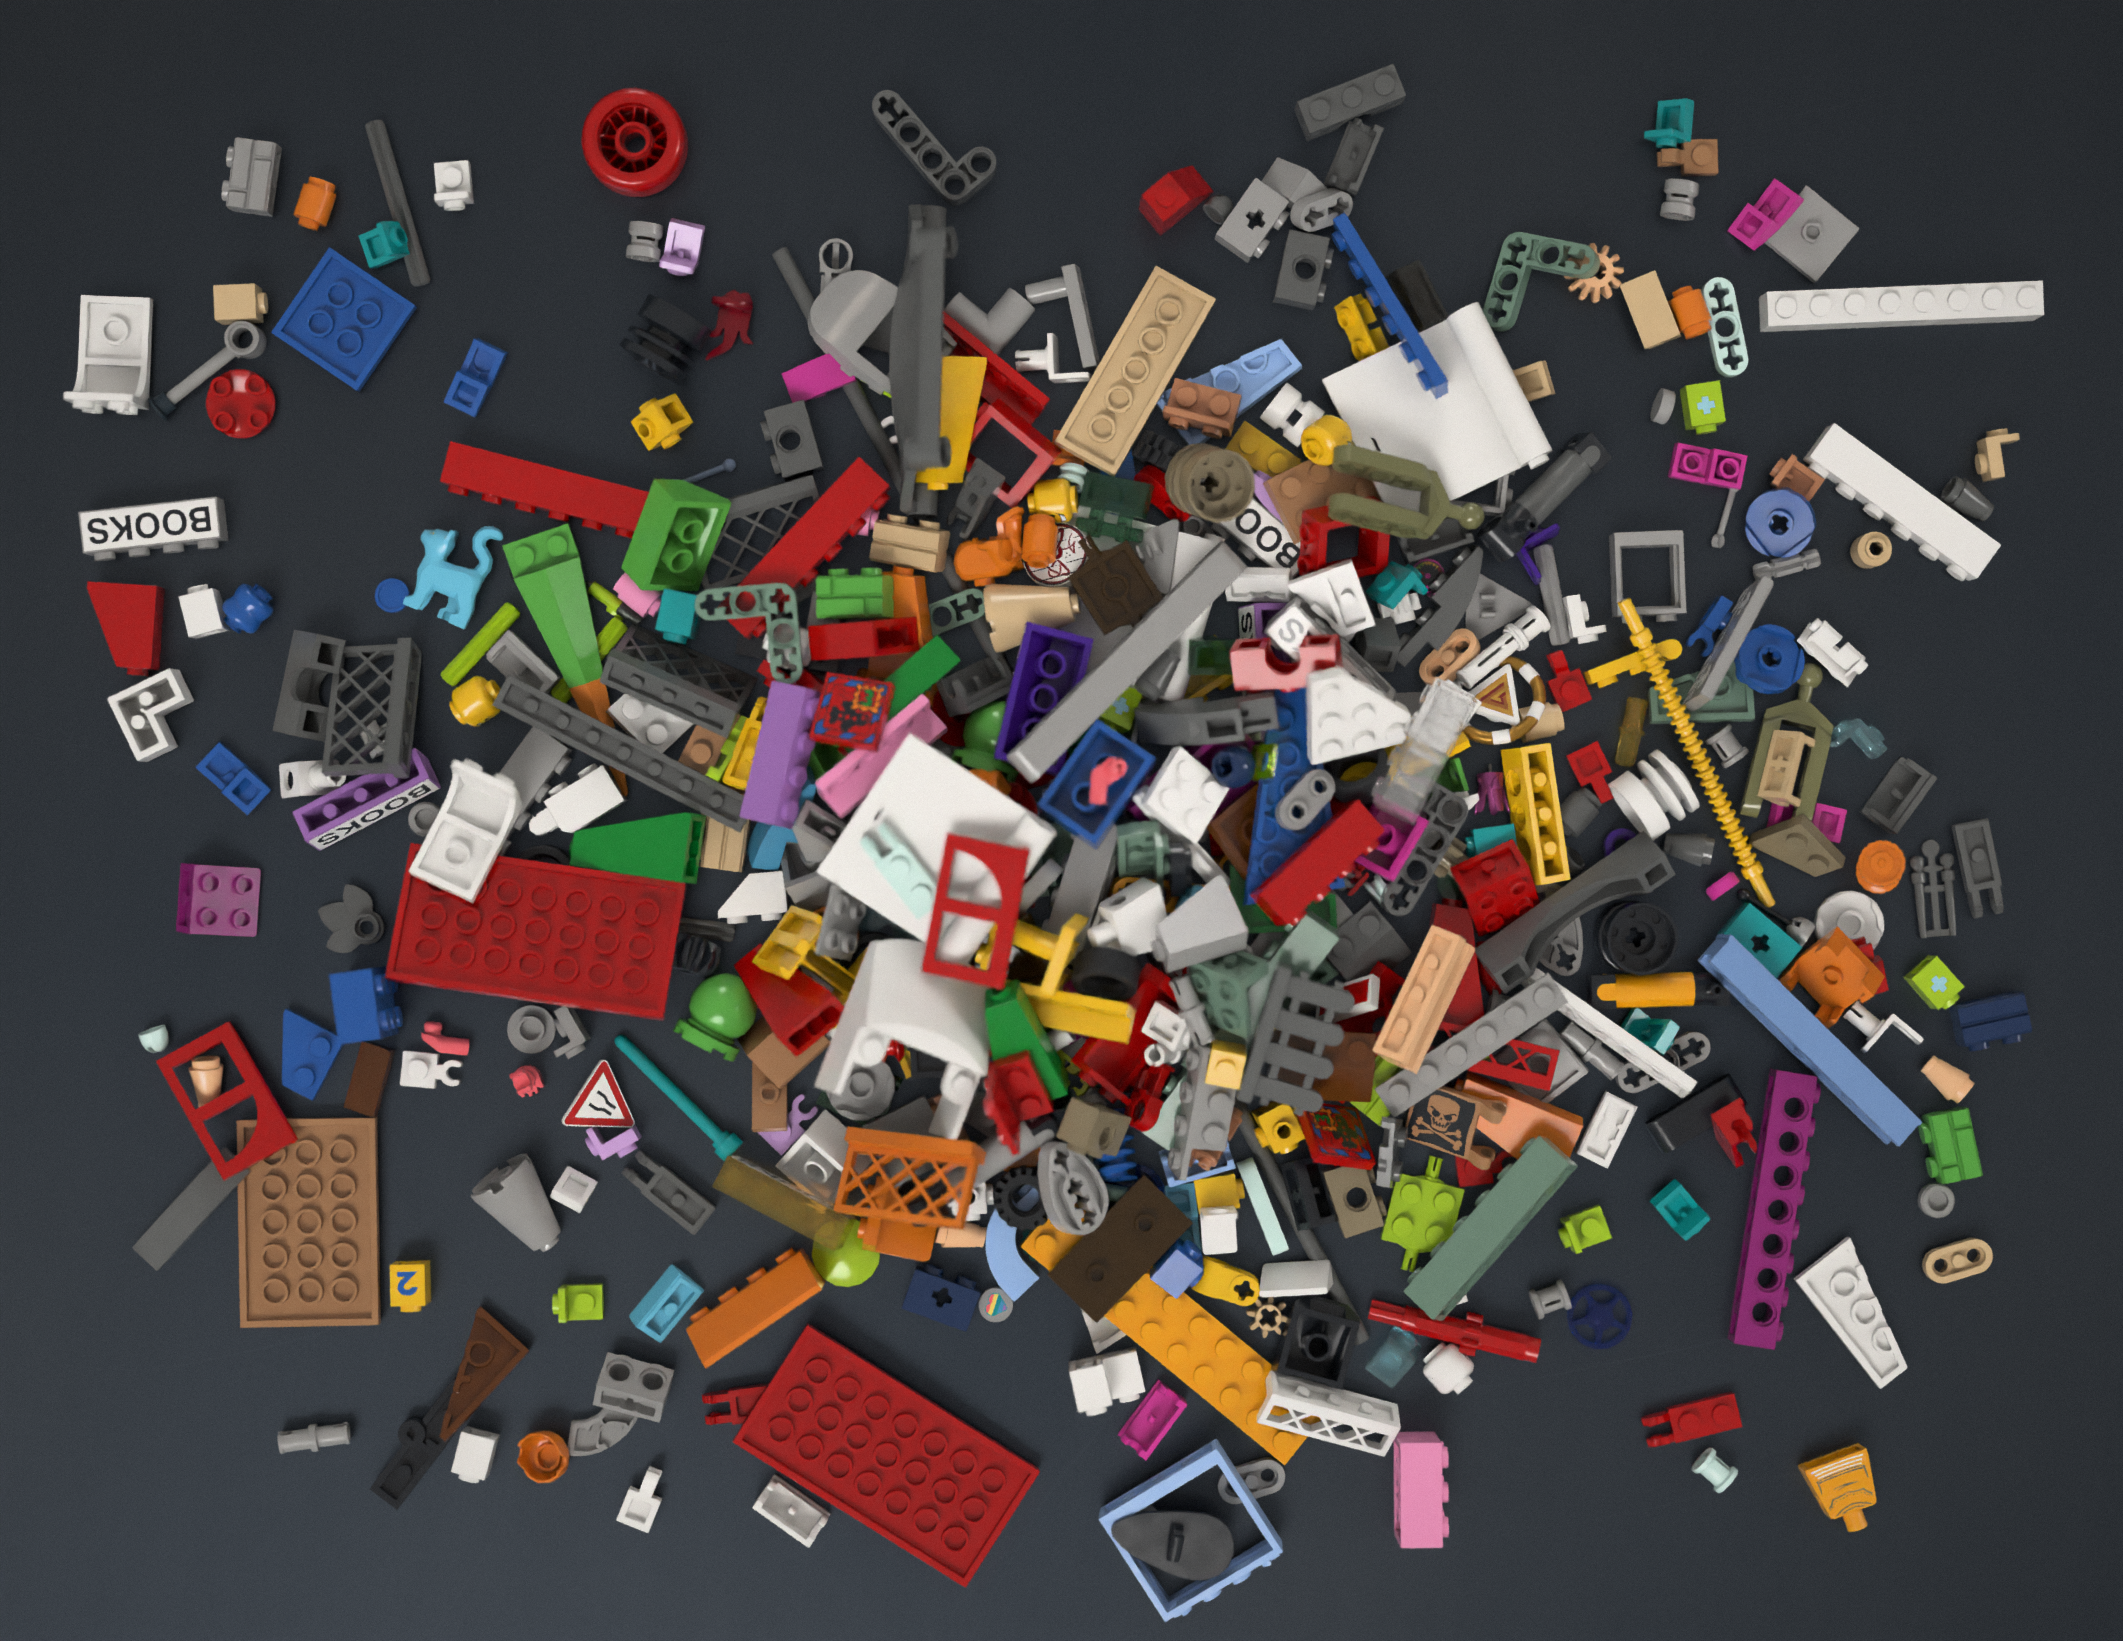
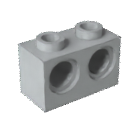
[593,1352,674,1423]

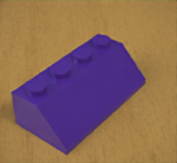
[993,621,1094,776]

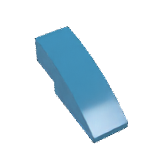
[746,766,816,871]

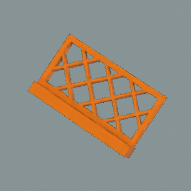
[833,1126,987,1230]

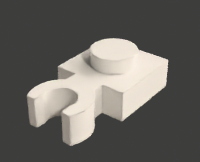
[400,1050,463,1089]

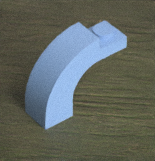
[985,1184,1039,1302]

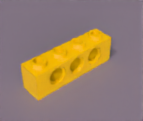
[1500,743,1571,885]

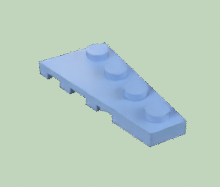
[1157,339,1302,445]

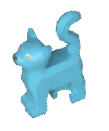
[403,526,503,629]

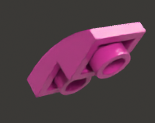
[1668,442,1747,490]

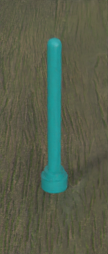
[614,1034,743,1162]

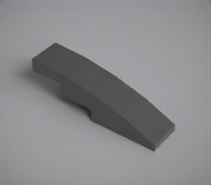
[132,1147,251,1271]

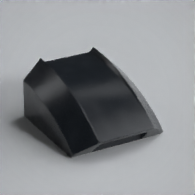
[1271,1295,1360,1390]

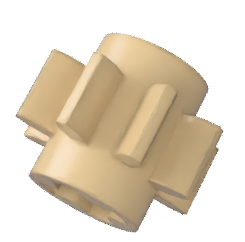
[1246,1297,1288,1338]

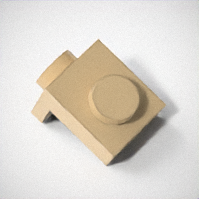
[1512,361,1556,403]
[1975,428,2020,482]

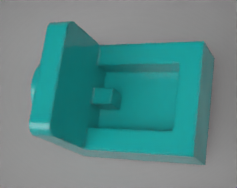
[1644,98,1694,149]
[359,221,410,268]
[1366,561,1428,609]
[1621,1008,1680,1055]
[1649,1179,1711,1241]

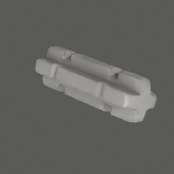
[1752,549,1821,580]

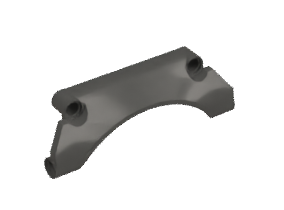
[889,204,958,518]

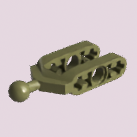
[1328,445,1485,540]
[1739,663,1834,821]

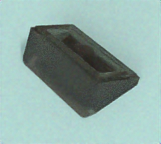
[1385,260,1449,333]

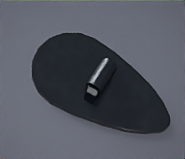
[1111,1510,1234,1580]

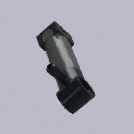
[1477,432,1612,563]

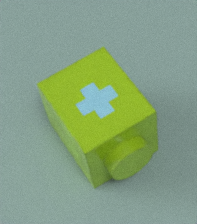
[1680,380,1726,435]
[1091,687,1142,734]
[1903,955,1964,1010]

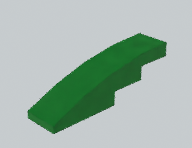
[844,635,961,754]

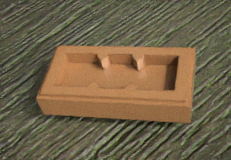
[752,1062,788,1132]

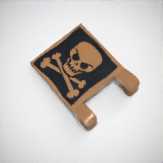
[1405,1086,1507,1170]

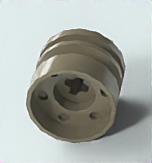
[1165,443,1255,523]

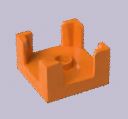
[1778,926,1885,1029]

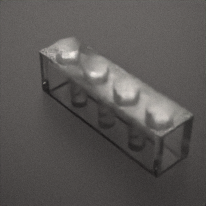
[1371,678,1477,826]

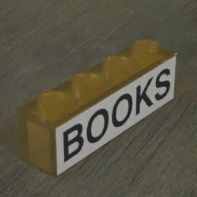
[712,1155,857,1251]

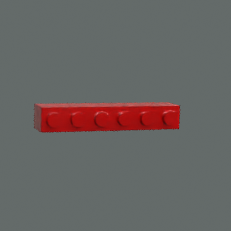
[440,441,649,539]
[717,457,892,640]

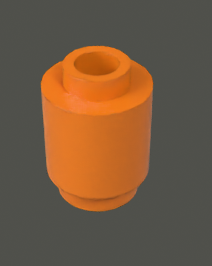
[293,176,337,231]
[1668,285,1712,339]
[1021,514,1058,568]

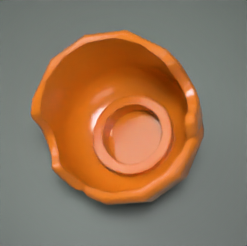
[517,1431,570,1484]

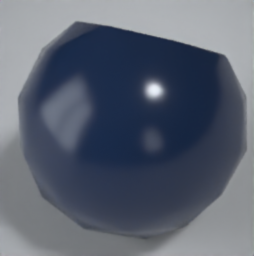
[1212,744,1255,789]

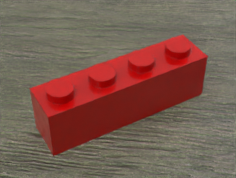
[1250,800,1385,926]

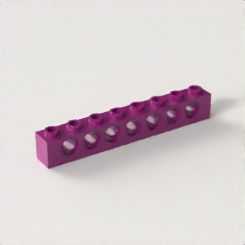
[1727,1068,1821,1350]

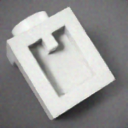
[434,160,474,211]
[1562,594,1607,644]
[1141,1000,1193,1052]

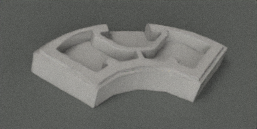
[568,1408,638,1456]

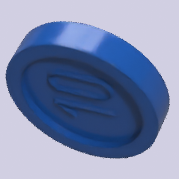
[375,578,410,613]

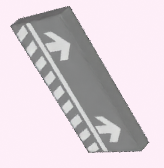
[1683,575,1774,712]

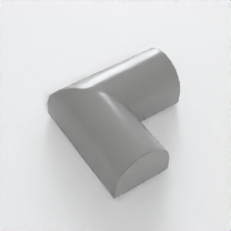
[944,288,1035,356]

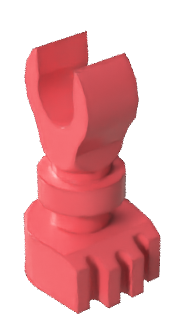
[509,1065,545,1098]

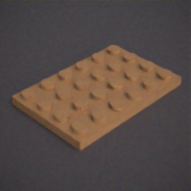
[236,1117,381,1328]

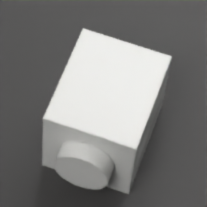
[179,584,230,639]
[451,1426,500,1483]

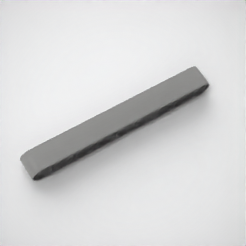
[1006,541,1247,783]

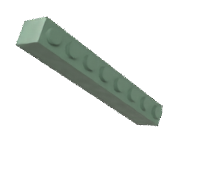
[1141,907,1339,1151]

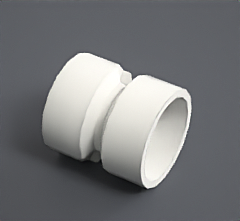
[1260,383,1325,447]

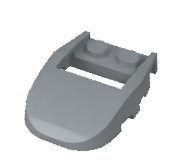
[808,270,957,395]

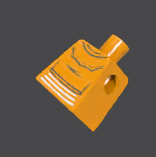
[1798,1443,1877,1532]

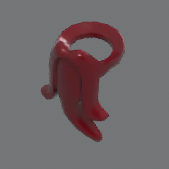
[706,290,754,361]

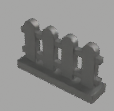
[1236,961,1355,1116]

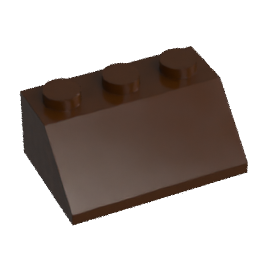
[1267,1029,1376,1102]

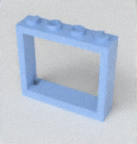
[1099,1438,1283,1622]

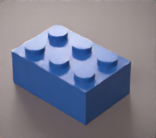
[1037,719,1156,850]
[329,966,403,1045]

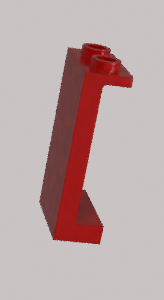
[1071,962,1180,1106]

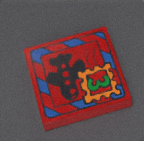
[809,672,896,752]
[1297,1103,1376,1170]

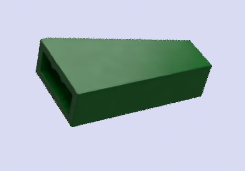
[569,812,706,884]
[984,979,1069,1100]

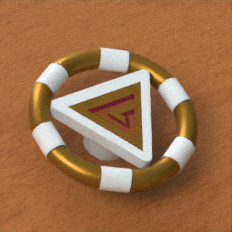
[1453,655,1546,745]

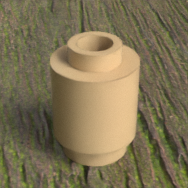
[1850,532,1892,569]
[1511,702,1564,743]

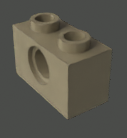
[1056,1098,1132,1159]
[1321,1165,1387,1238]

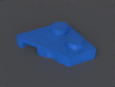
[282,1008,344,1101]

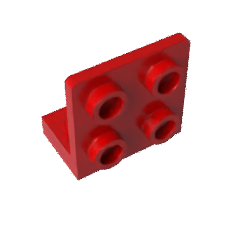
[1450,839,1540,936]
[983,1050,1054,1156]

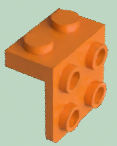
[857,1176,937,1262]

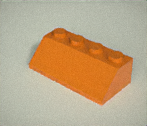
[686,1247,826,1368]

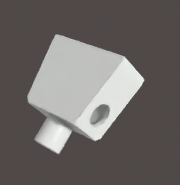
[1087,877,1167,956]

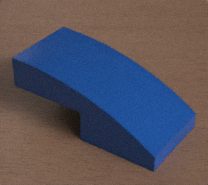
[444,338,508,417]
[195,741,271,815]

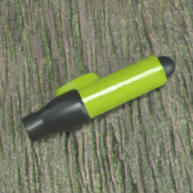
[586,581,644,626]

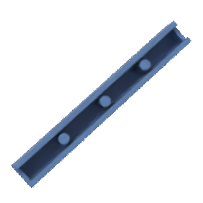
[1697,934,1922,1147]

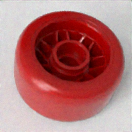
[581,88,688,197]

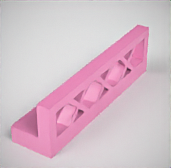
[815,694,947,820]

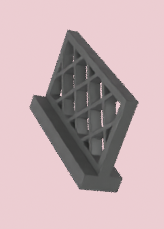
[702,473,820,590]
[599,623,758,738]
[322,638,422,778]

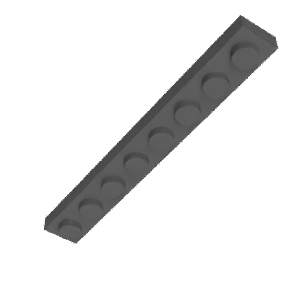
[492,675,747,833]

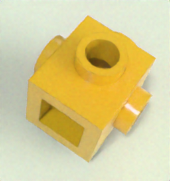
[631,393,693,451]
[1251,1101,1305,1154]

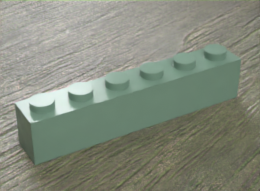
[1403,1136,1578,1321]

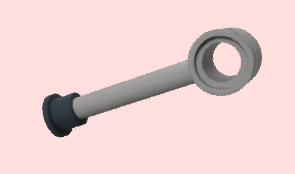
[147,320,267,421]

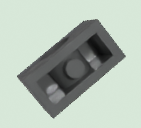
[1273,229,1334,310]
[760,400,825,481]

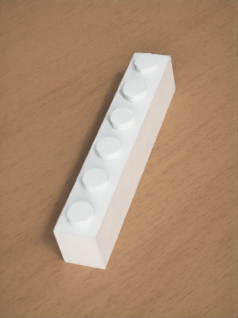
[1803,423,2001,581]

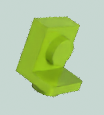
[1558,1205,1612,1254]
[552,1283,604,1323]

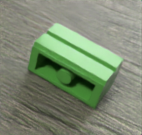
[816,568,894,620]
[1918,1106,1983,1184]

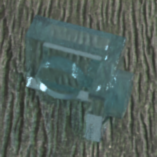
[1365,1326,1421,1389]

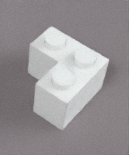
[107,668,194,762]
[1069,1347,1146,1416]

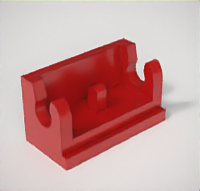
[1710,1098,1757,1168]

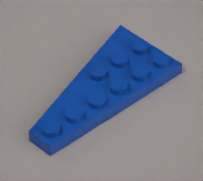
[1243,687,1345,905]

